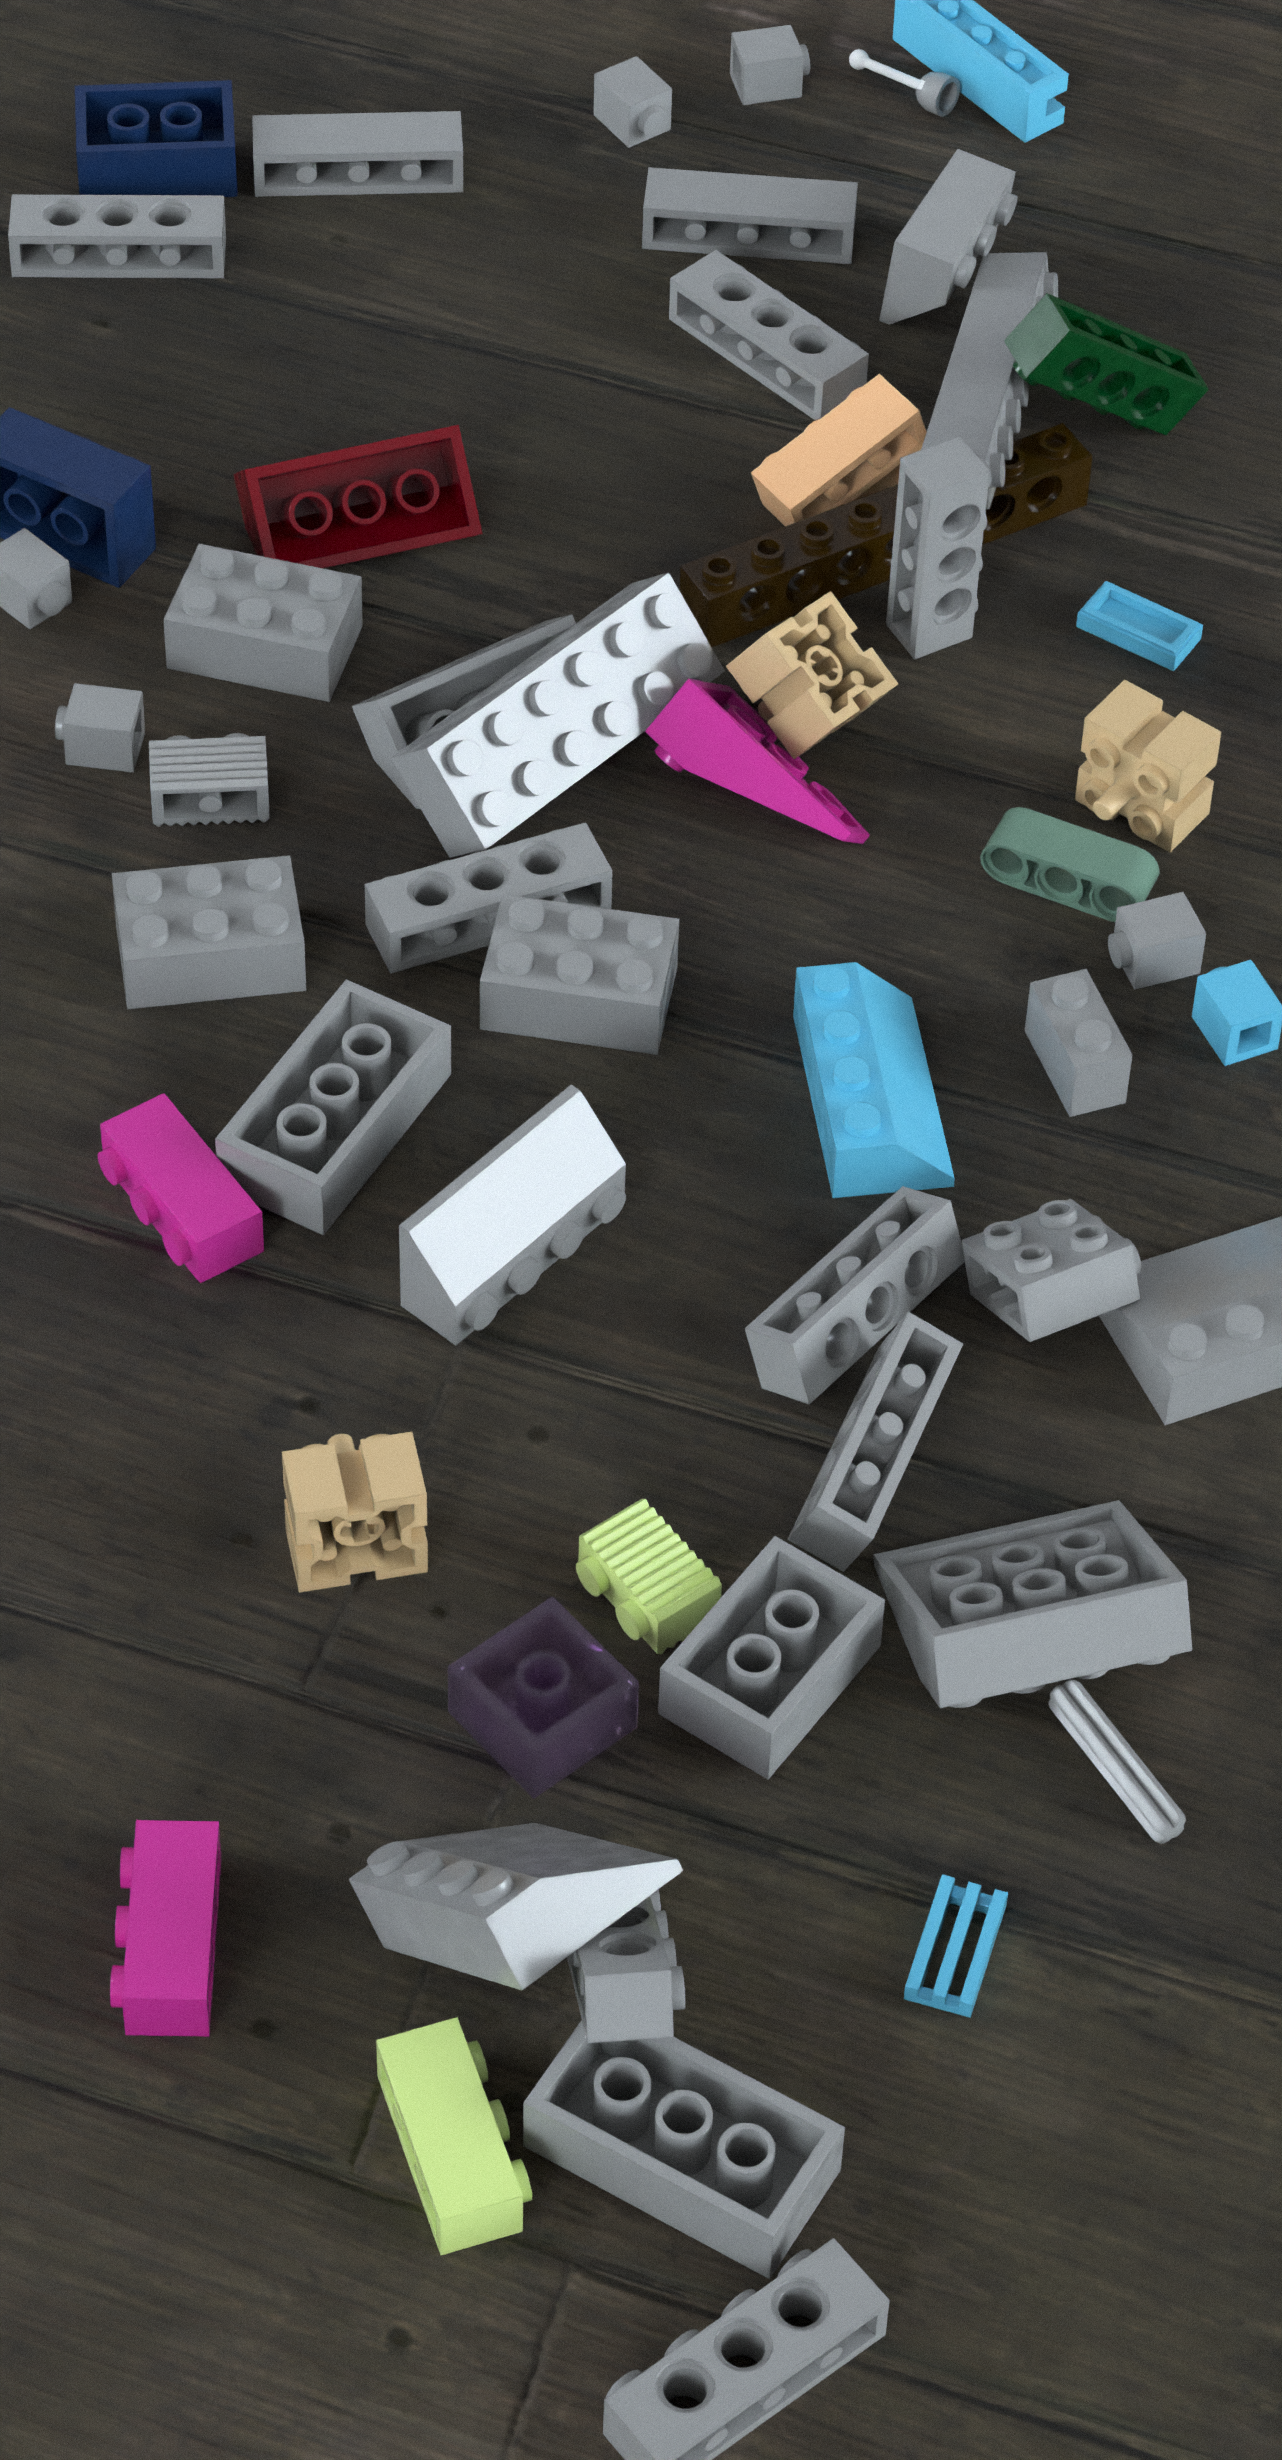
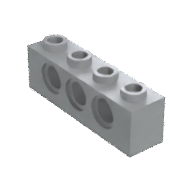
[8,194,226,278]
[669,250,869,420]
[886,436,992,660]
[364,822,612,974]
[745,1186,965,1405]
[787,1311,963,1572]
[567,1889,685,2043]
[603,2238,890,2460]

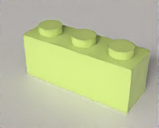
[376,2017,532,2255]

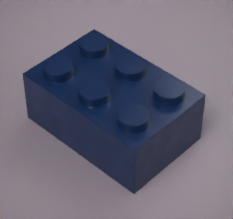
[75,80,237,197]
[0,407,156,588]

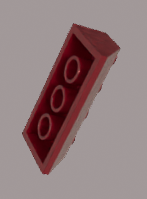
[233,425,483,568]

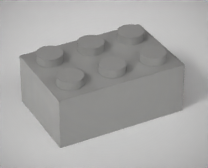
[164,544,363,702]
[112,855,306,1009]
[480,894,679,1055]
[658,1536,885,1780]

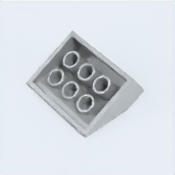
[1099,1216,1282,1425]
[873,1500,1192,1708]
[349,1823,683,1990]

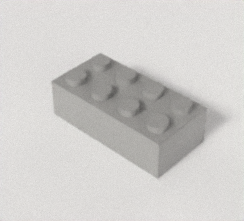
[215,979,451,1235]
[523,2020,845,2279]

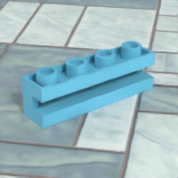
[893,0,1069,143]

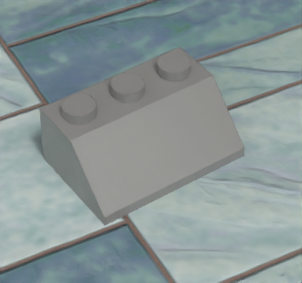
[879,149,1018,325]

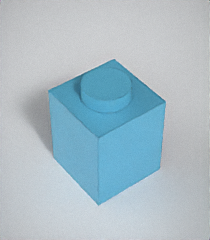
[1191,960,1282,1066]

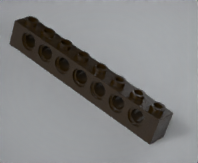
[680,423,1093,647]

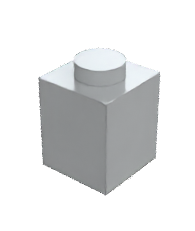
[730,25,810,105]
[594,56,672,148]
[0,528,72,629]
[55,683,145,773]
[1108,892,1206,990]

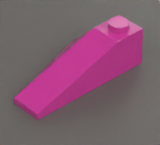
[645,679,870,844]

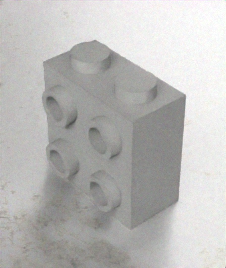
[962,1199,1141,1342]

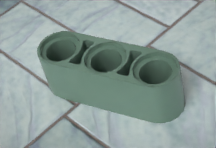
[980,807,1160,922]

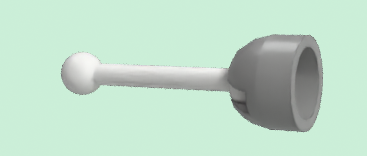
[849,49,960,117]

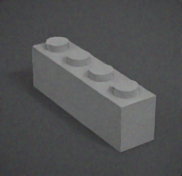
[252,111,463,197]
[642,167,858,264]

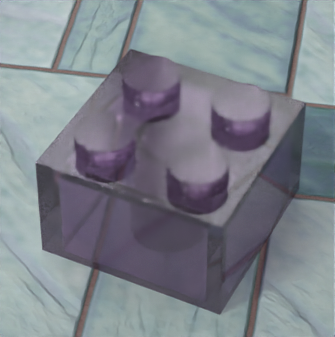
[448,1596,639,1799]

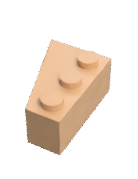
[751,374,927,526]

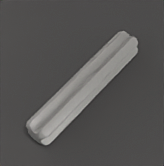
[1048,1679,1186,1844]

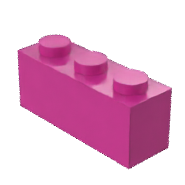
[97,1093,264,1283]
[110,1820,222,2037]

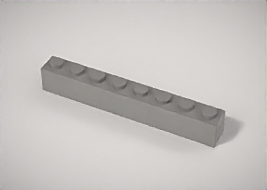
[921,252,1058,509]

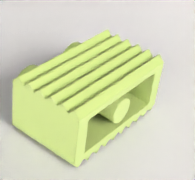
[576,1499,722,1654]

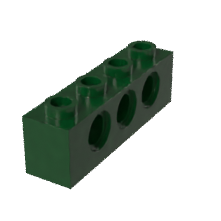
[1004,293,1209,435]

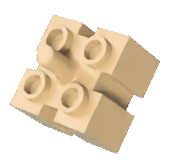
[726,591,898,759]
[1075,680,1221,852]
[282,1432,428,1593]

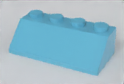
[793,962,955,1198]

